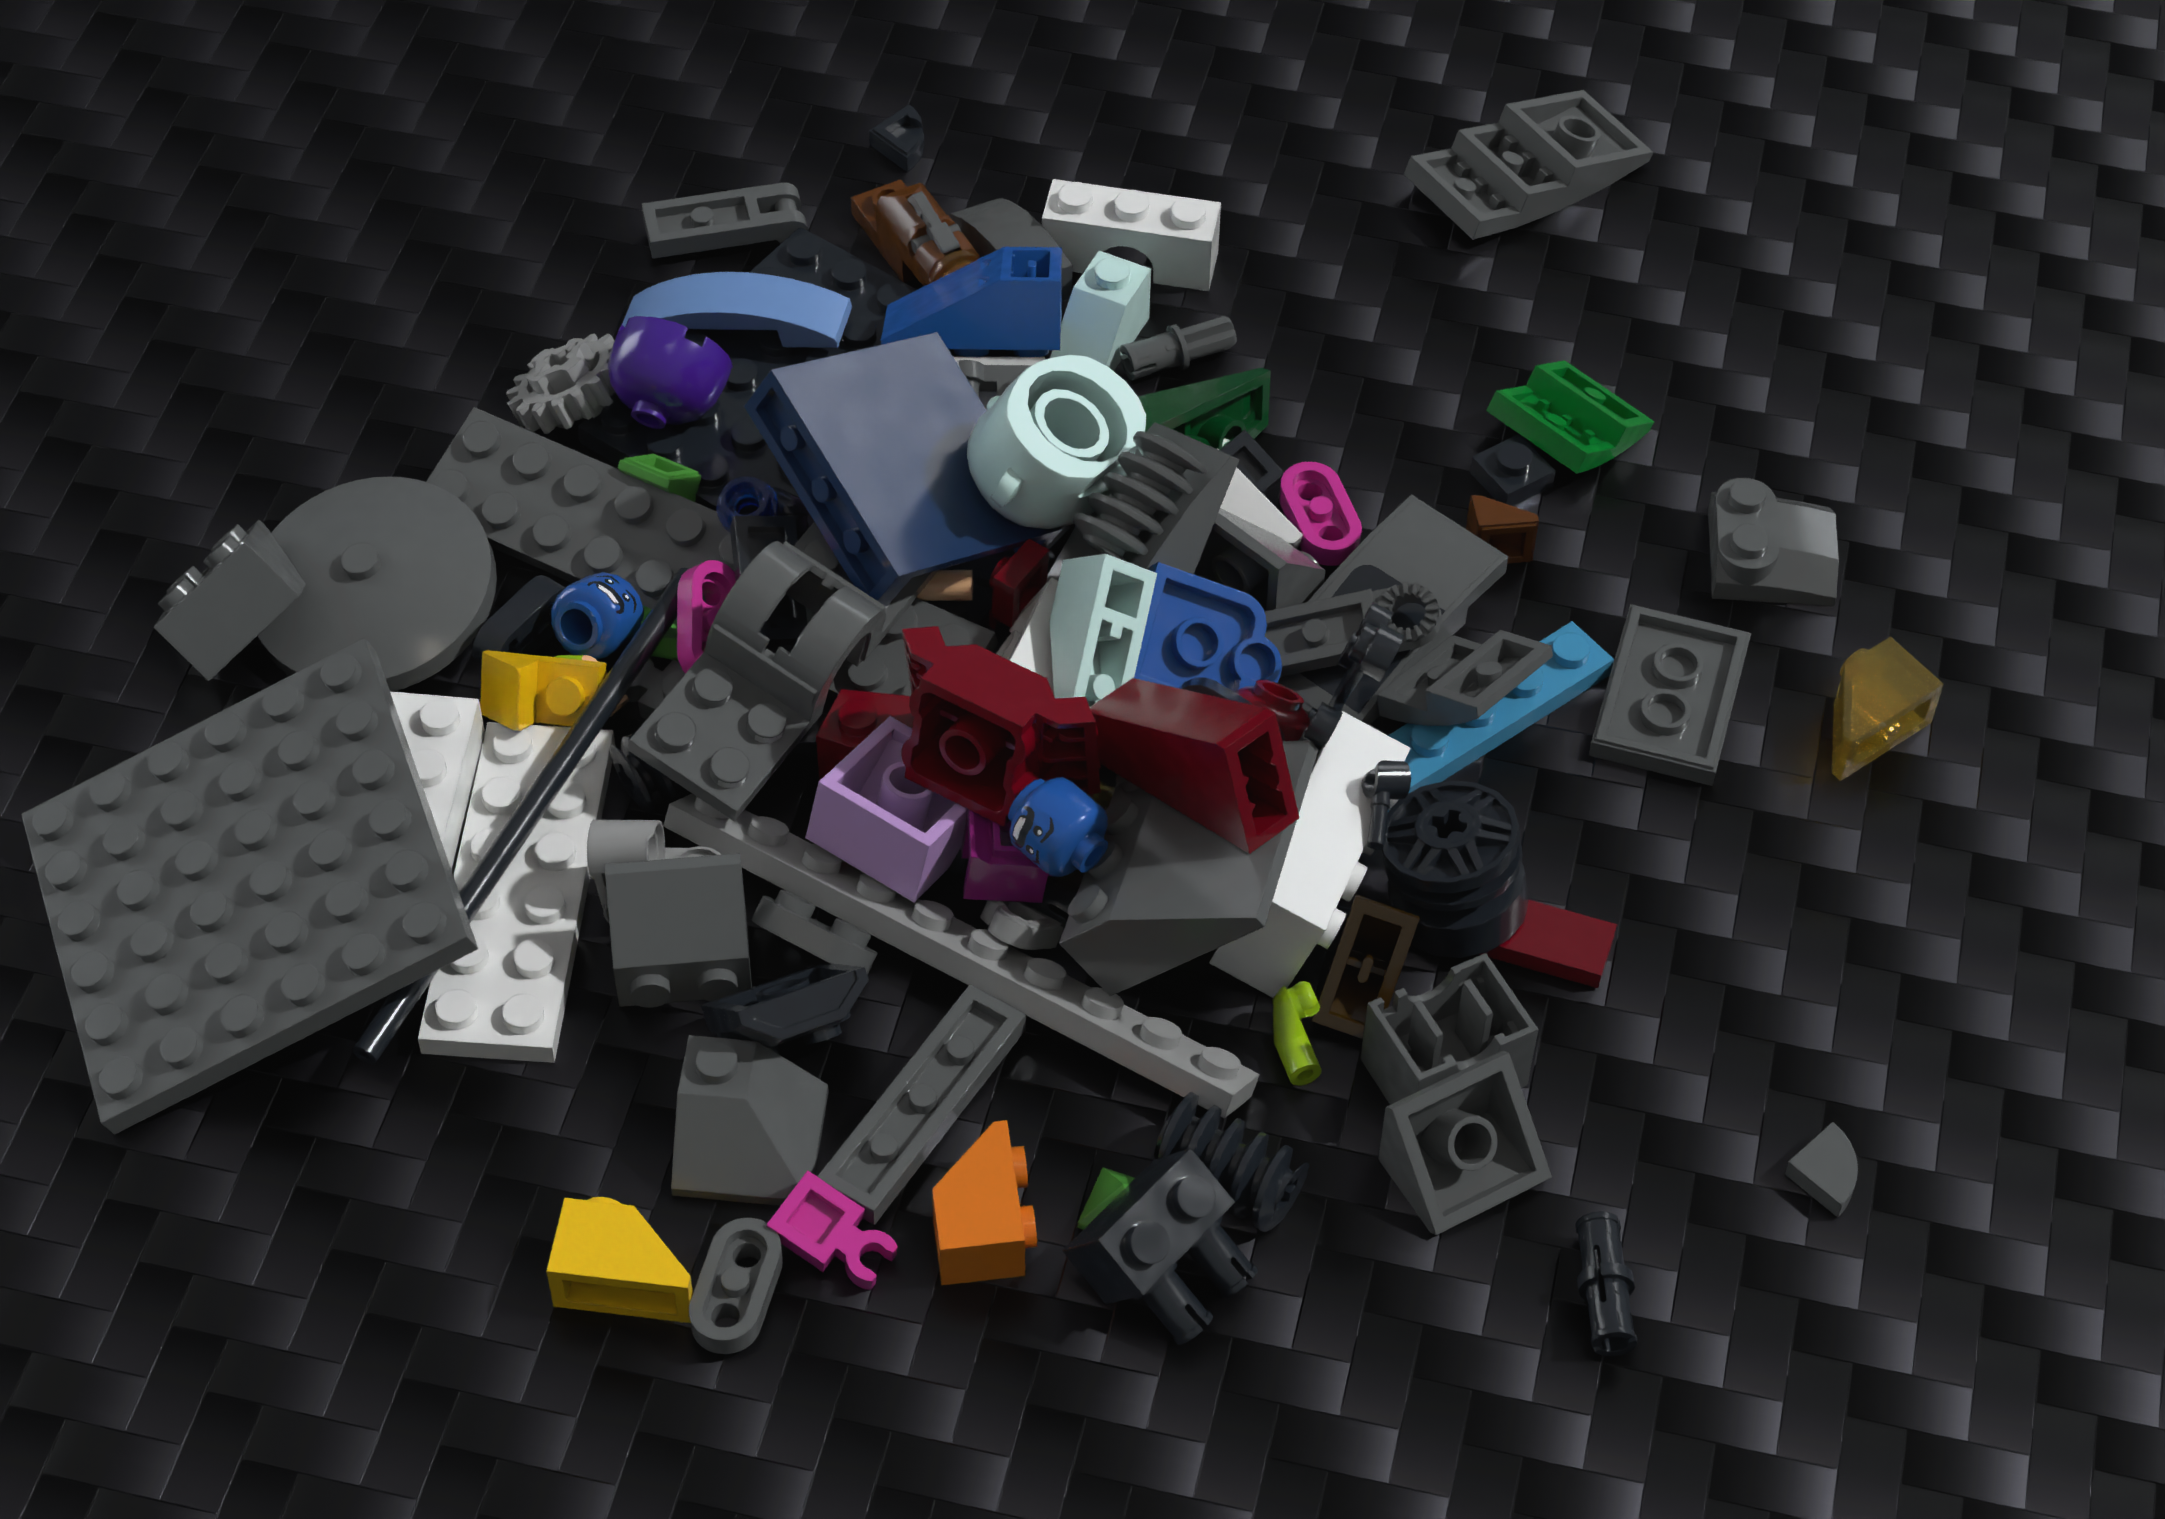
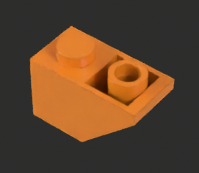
[932,1120,1037,1286]

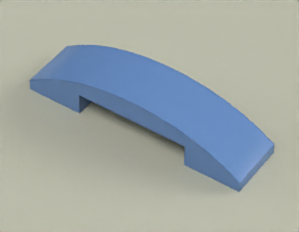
[622,272,852,348]

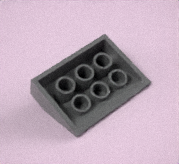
[1059,740,1319,996]

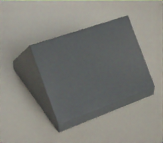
[1378,1051,1552,1235]

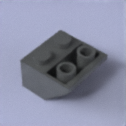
[154,520,306,681]

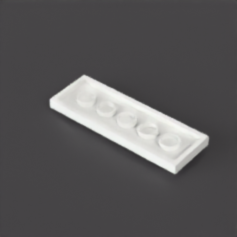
[418,722,615,1063]

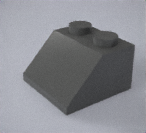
[605,853,752,1008]

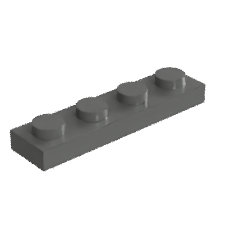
[817,985,1026,1225]

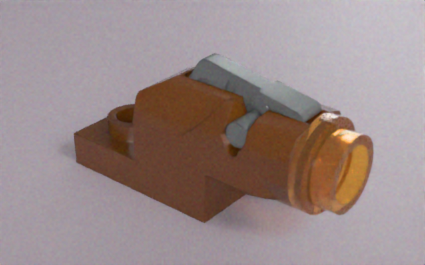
[851,179,979,286]

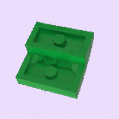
[1486,360,1655,474]

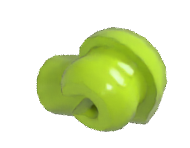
[1273,981,1321,1086]

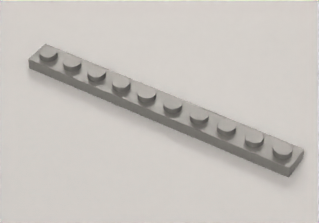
[663,793,1260,1118]

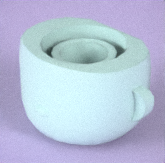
[967,355,1146,529]

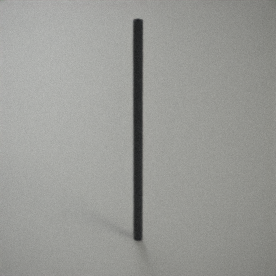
[352,568,688,1064]

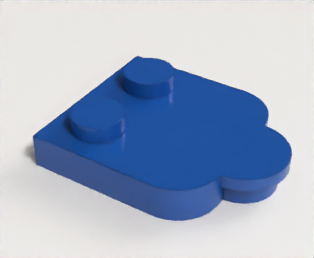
[1134,562,1282,692]

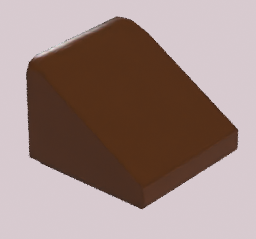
[1466,495,1539,564]

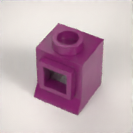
[961,809,1054,903]

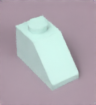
[1050,251,1151,371]

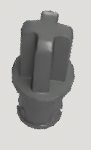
[1120,316,1237,381]

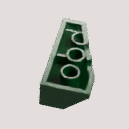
[1138,368,1271,450]

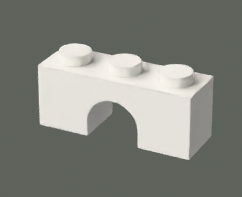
[1042,179,1221,291]

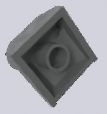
[1708,478,1839,606]

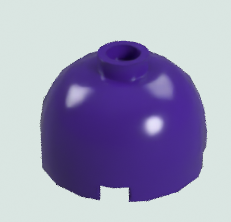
[608,316,733,429]

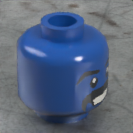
[551,572,644,660]
[1008,777,1108,877]

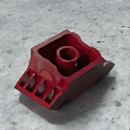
[901,626,1101,827]

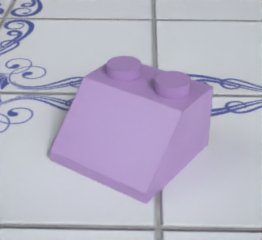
[806,716,968,902]

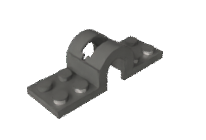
[628,522,938,821]

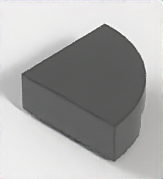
[1785,1122,1858,1217]

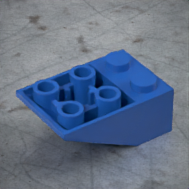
[881,247,1062,357]

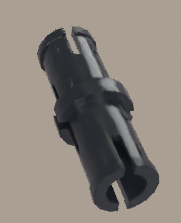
[1575,1211,1638,1357]

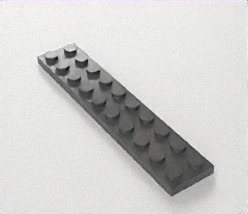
[427,407,999,700]

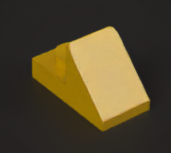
[480,650,607,731]

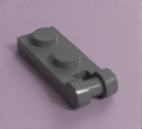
[642,183,809,259]

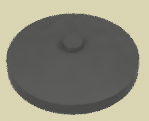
[258,477,497,692]

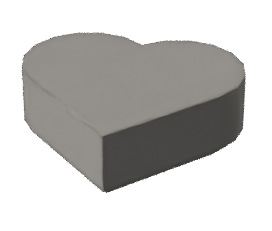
[980,900,1063,950]

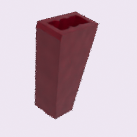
[1090,678,1300,854]

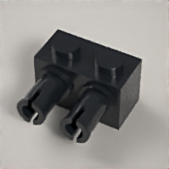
[1062,1148,1258,1345]

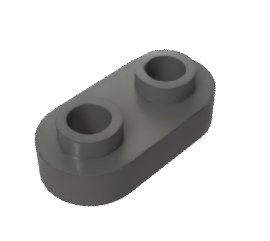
[751,890,878,974]
[689,1218,783,1354]

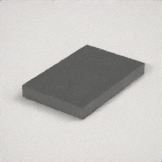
[1589,604,1751,786]

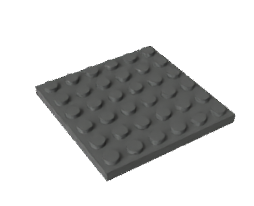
[21,638,478,1135]

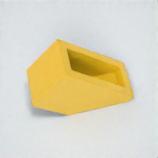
[546,1197,693,1323]

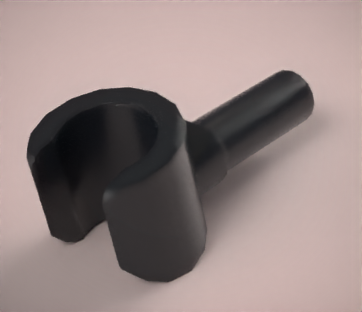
[1361,760,1411,850]

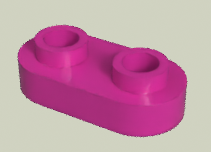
[1279,462,1362,566]
[677,560,736,674]

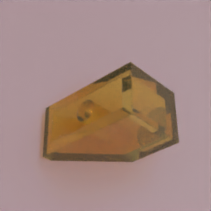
[1832,636,1944,781]

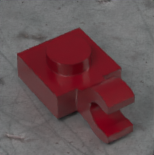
[989,539,1049,629]

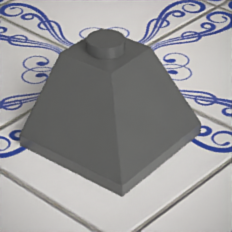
[1194,508,1325,612]
[671,1035,829,1206]

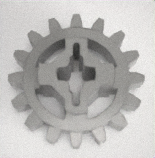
[506,333,615,434]

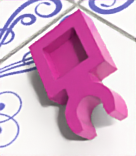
[766,1170,898,1290]

